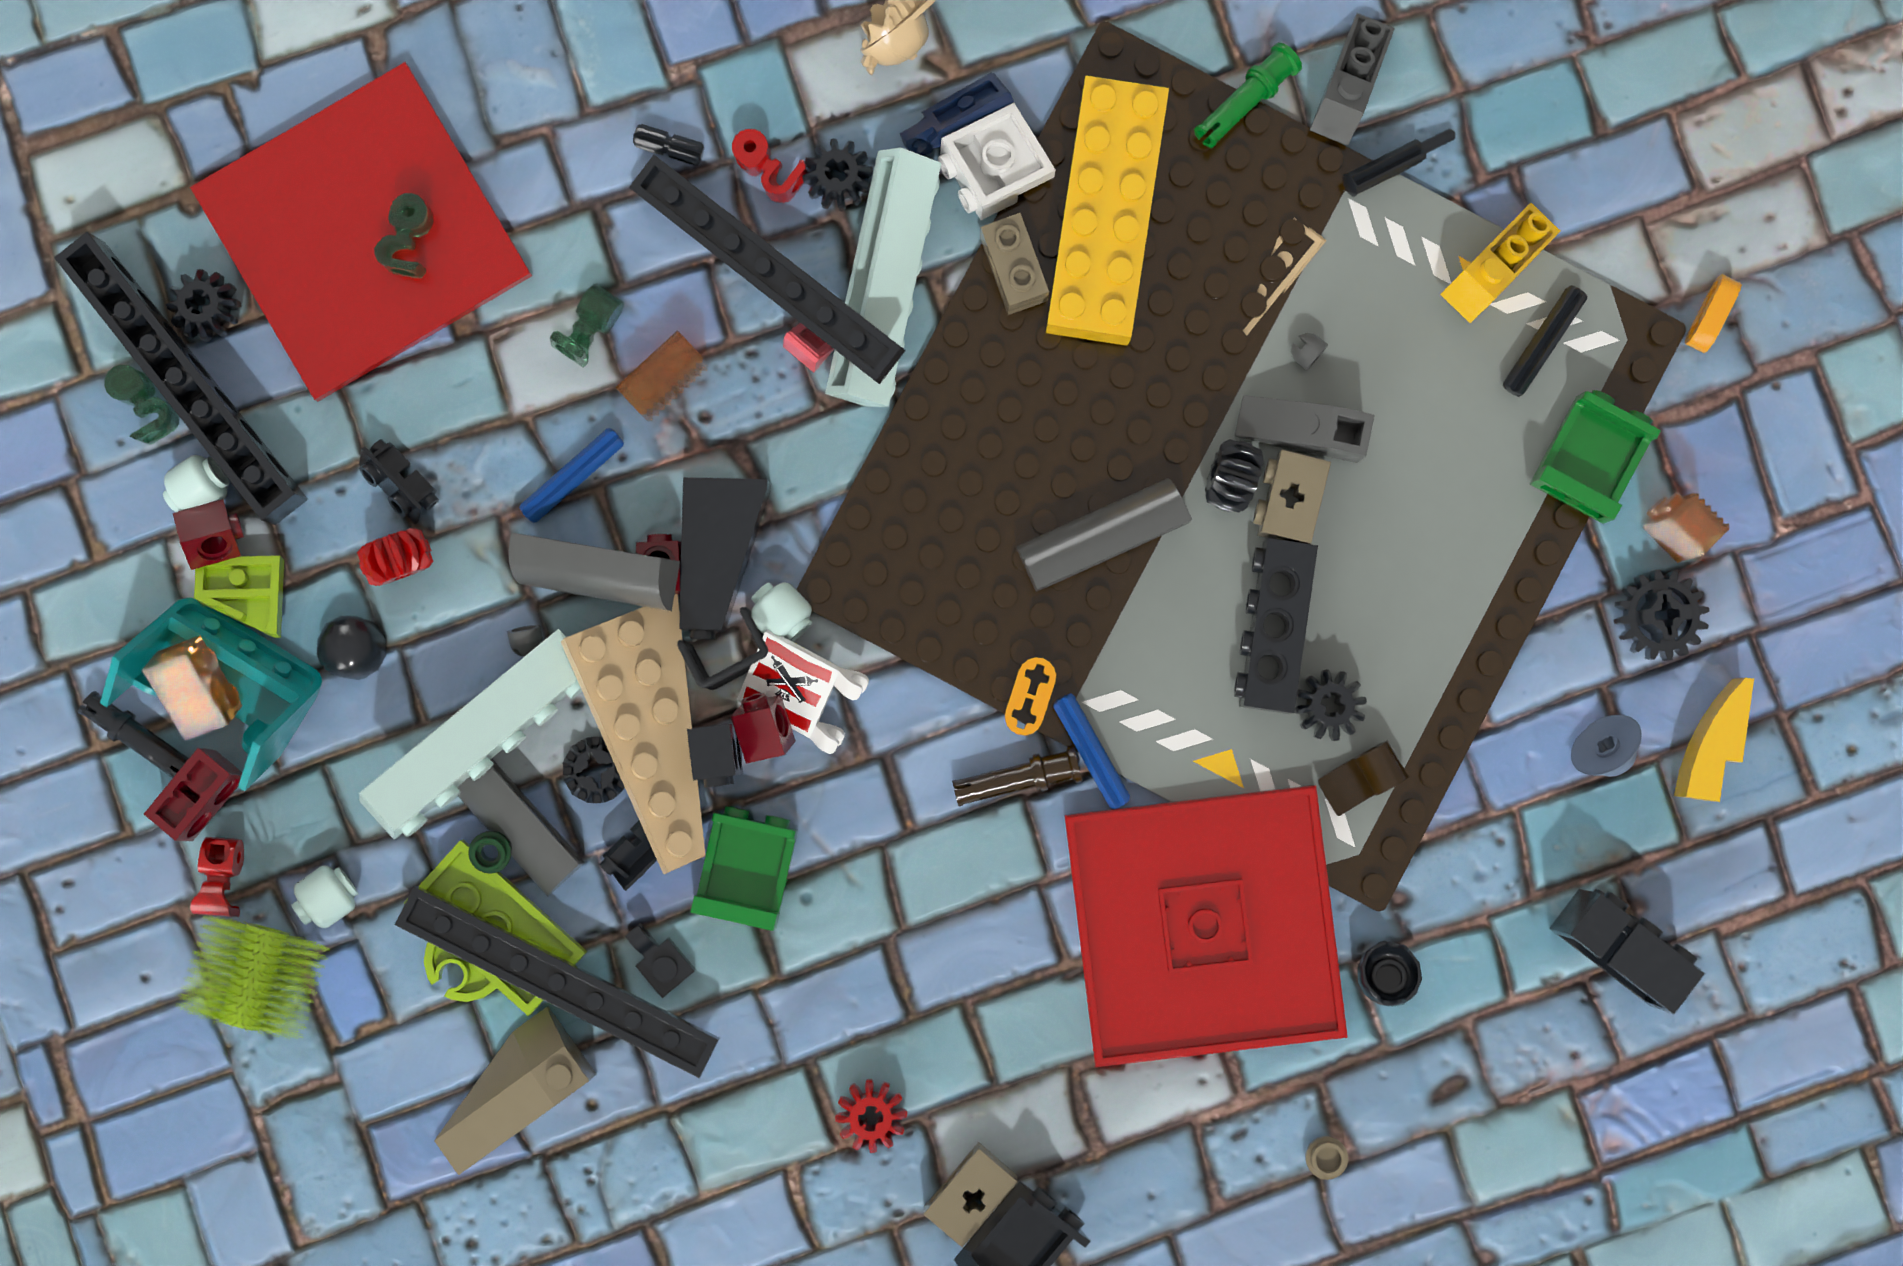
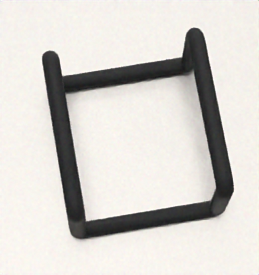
[677,607,768,690]

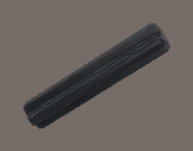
[1503,285,1587,397]

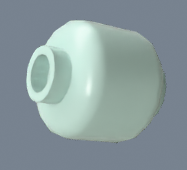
[163,455,230,512]
[751,582,812,642]
[291,865,359,928]

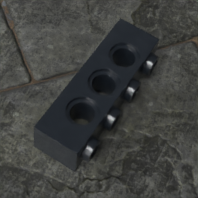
[1234,538,1318,714]

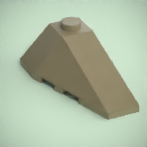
[434,1006,597,1175]

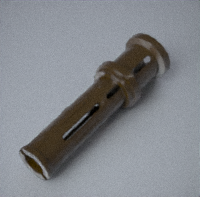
[952,745,1082,807]

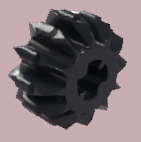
[802,138,873,211]
[165,269,242,342]
[1205,439,1264,513]
[1294,669,1367,741]

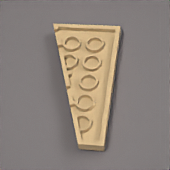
[561,593,706,875]

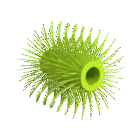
[175,915,330,1039]

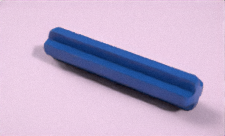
[519,428,624,523]
[1053,693,1130,810]

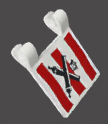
[737,629,869,754]

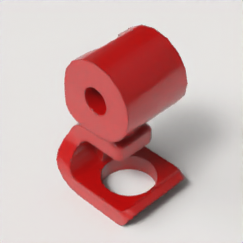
[732,129,808,203]
[190,837,244,917]

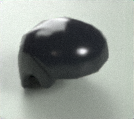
[316,615,386,680]
[1357,940,1422,1007]

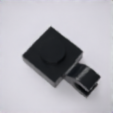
[625,923,696,998]

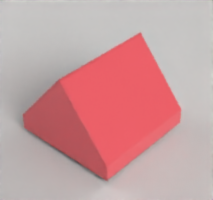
[783,323,834,373]

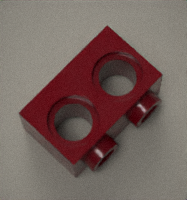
[144,747,243,842]

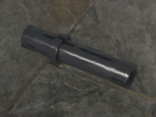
[78,691,189,778]

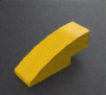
[1674,677,1754,802]

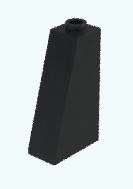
[679,477,771,640]

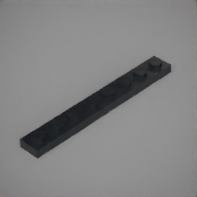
[629,155,906,384]
[394,886,720,1078]

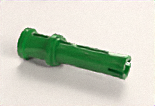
[1194,42,1302,148]

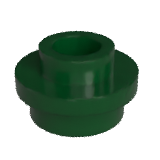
[468,831,512,874]

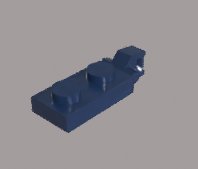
[900,72,1014,156]

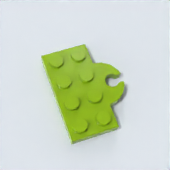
[404,839,587,1016]

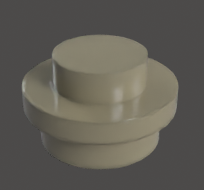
[1305,1136,1348,1180]

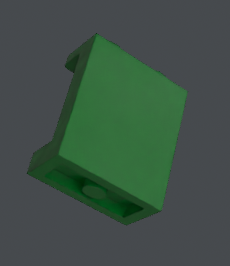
[1530,390,1661,524]
[690,806,798,931]

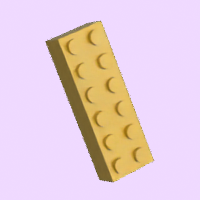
[1046,76,1169,346]

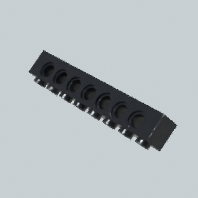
[54,232,308,525]

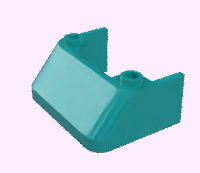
[100,598,322,791]

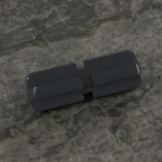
[633,124,704,166]

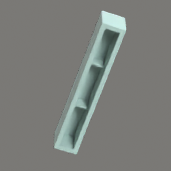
[825,147,941,407]
[359,629,582,840]

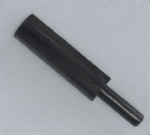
[1342,129,1456,197]

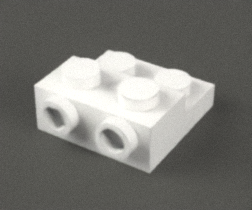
[937,103,1056,220]

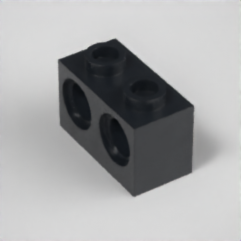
[687,724,743,788]

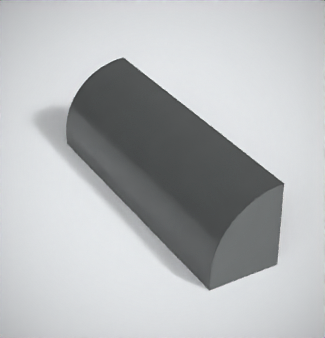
[1016,478,1192,592]
[509,533,680,612]
[457,758,585,897]

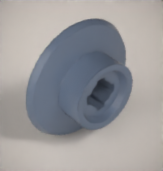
[1571,715,1642,777]

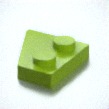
[194,555,284,638]

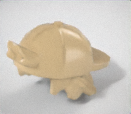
[860,0,936,75]

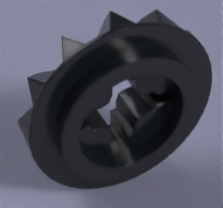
[563,737,625,803]

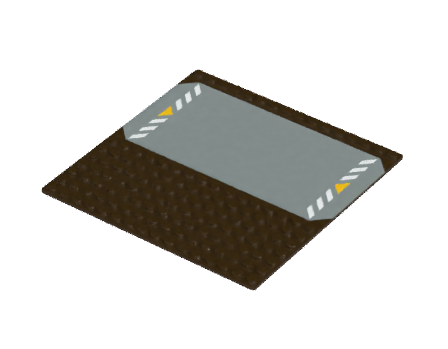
[796,22,1686,911]

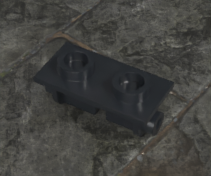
[359,439,439,525]
[599,820,657,891]

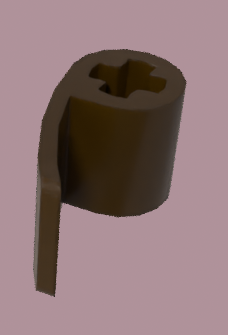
[1317,740,1409,816]

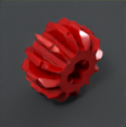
[357,528,434,586]
[835,1078,907,1153]

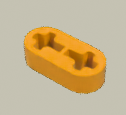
[1685,274,1742,353]
[1005,657,1056,736]

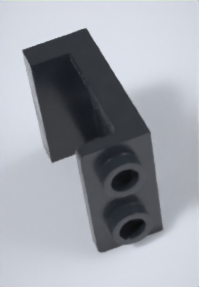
[953,1181,1091,1266]

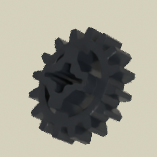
[1613,570,1710,661]

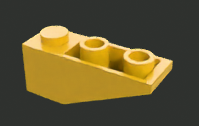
[1440,203,1561,323]

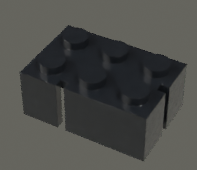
[1549,888,1705,1015]

